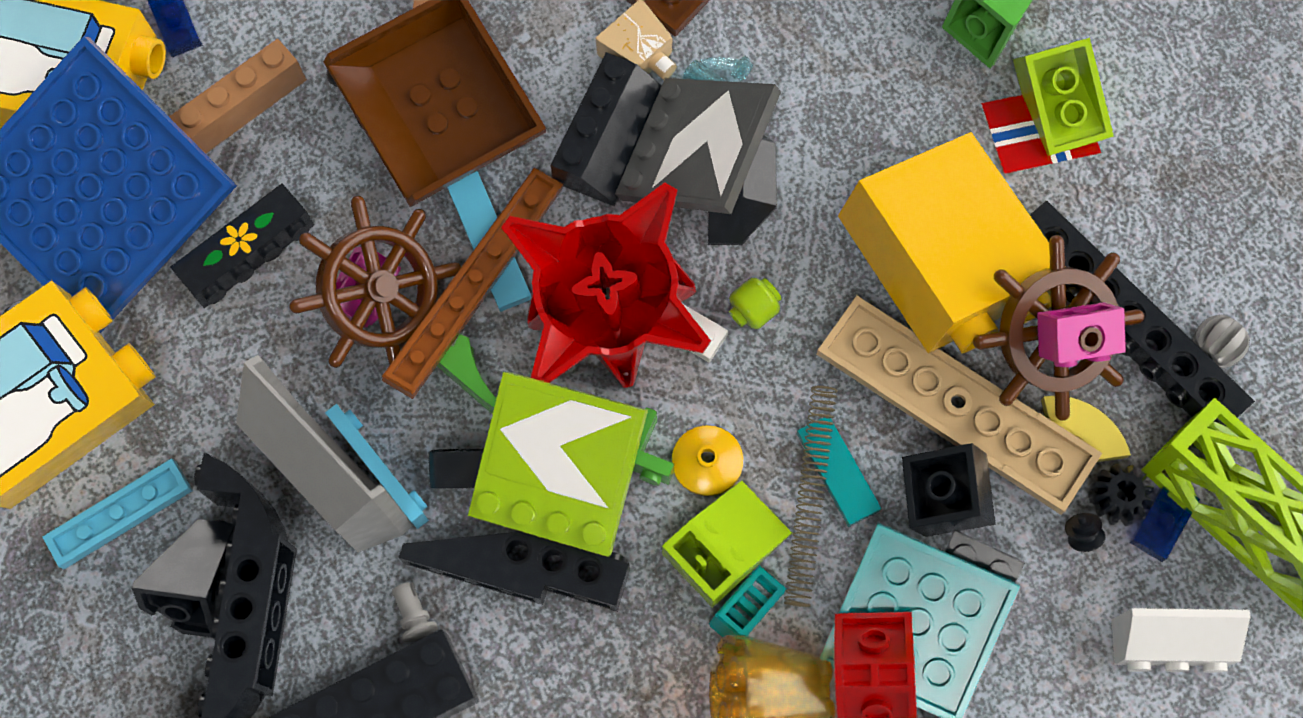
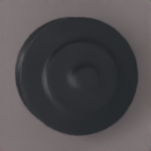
[1065,513,1106,552]

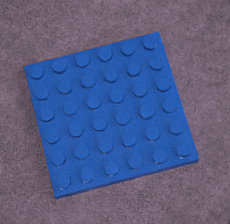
[0,36,237,333]

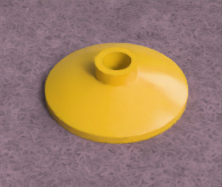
[672,425,743,496]

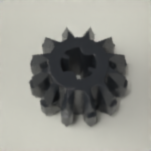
[1089,464,1154,527]

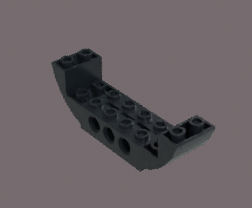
[194,453,297,718]

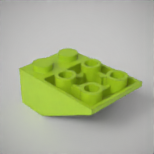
[662,481,792,608]

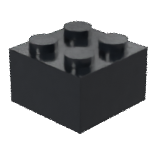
[902,443,996,537]

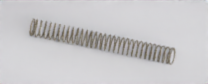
[783,386,838,607]

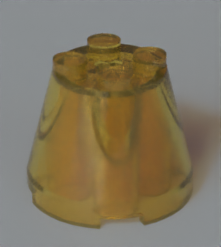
[709,635,836,718]

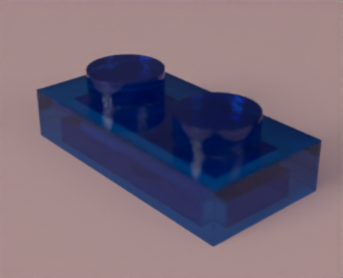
[147,0,203,58]
[1129,486,1200,562]

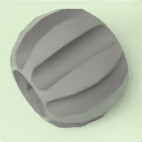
[1193,314,1250,368]

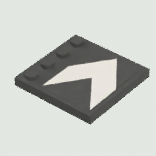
[615,78,781,214]

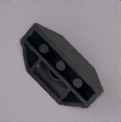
[708,135,777,245]

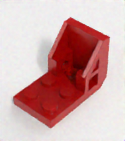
[834,612,917,718]

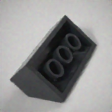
[550,52,661,207]

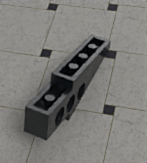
[398,531,630,612]

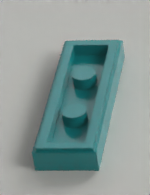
[796,417,882,527]

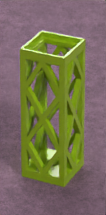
[1141,398,1303,618]

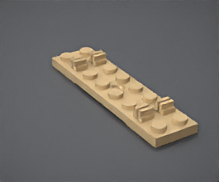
[816,296,1102,515]

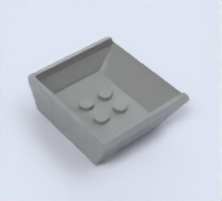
[236,355,413,552]

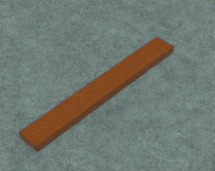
[382,167,563,399]

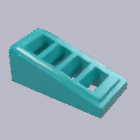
[709,565,787,648]

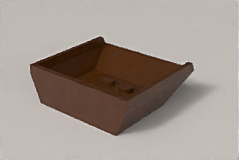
[323,0,546,207]

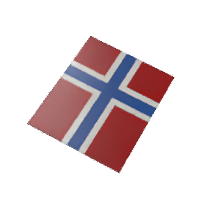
[981,95,1101,174]

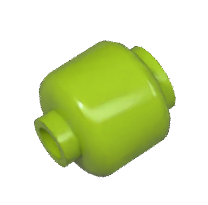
[728,278,782,329]

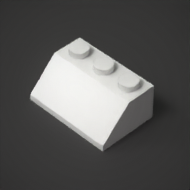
[1111,608,1250,673]

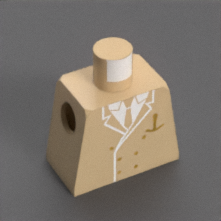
[595,0,677,80]

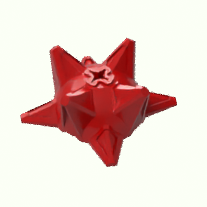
[501,182,711,388]

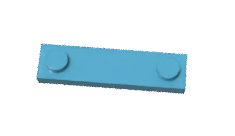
[325,404,429,529]
[42,458,193,569]

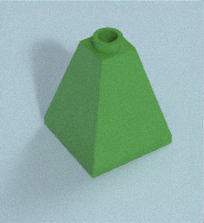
[942,0,1033,68]

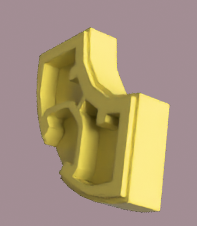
[1041,396,1131,462]

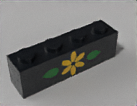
[170,183,314,308]

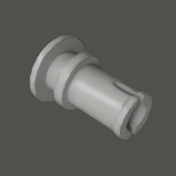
[392,582,438,643]

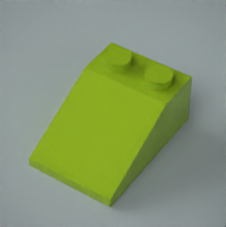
[1013,38,1114,156]

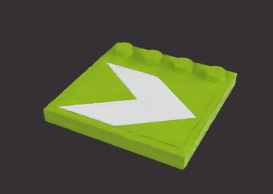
[468,372,648,557]

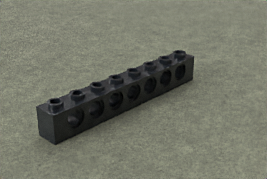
[1030,200,1255,427]

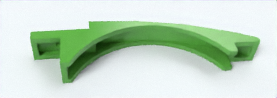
[437,334,674,486]

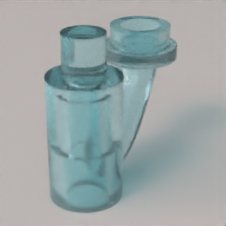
[683,56,753,81]

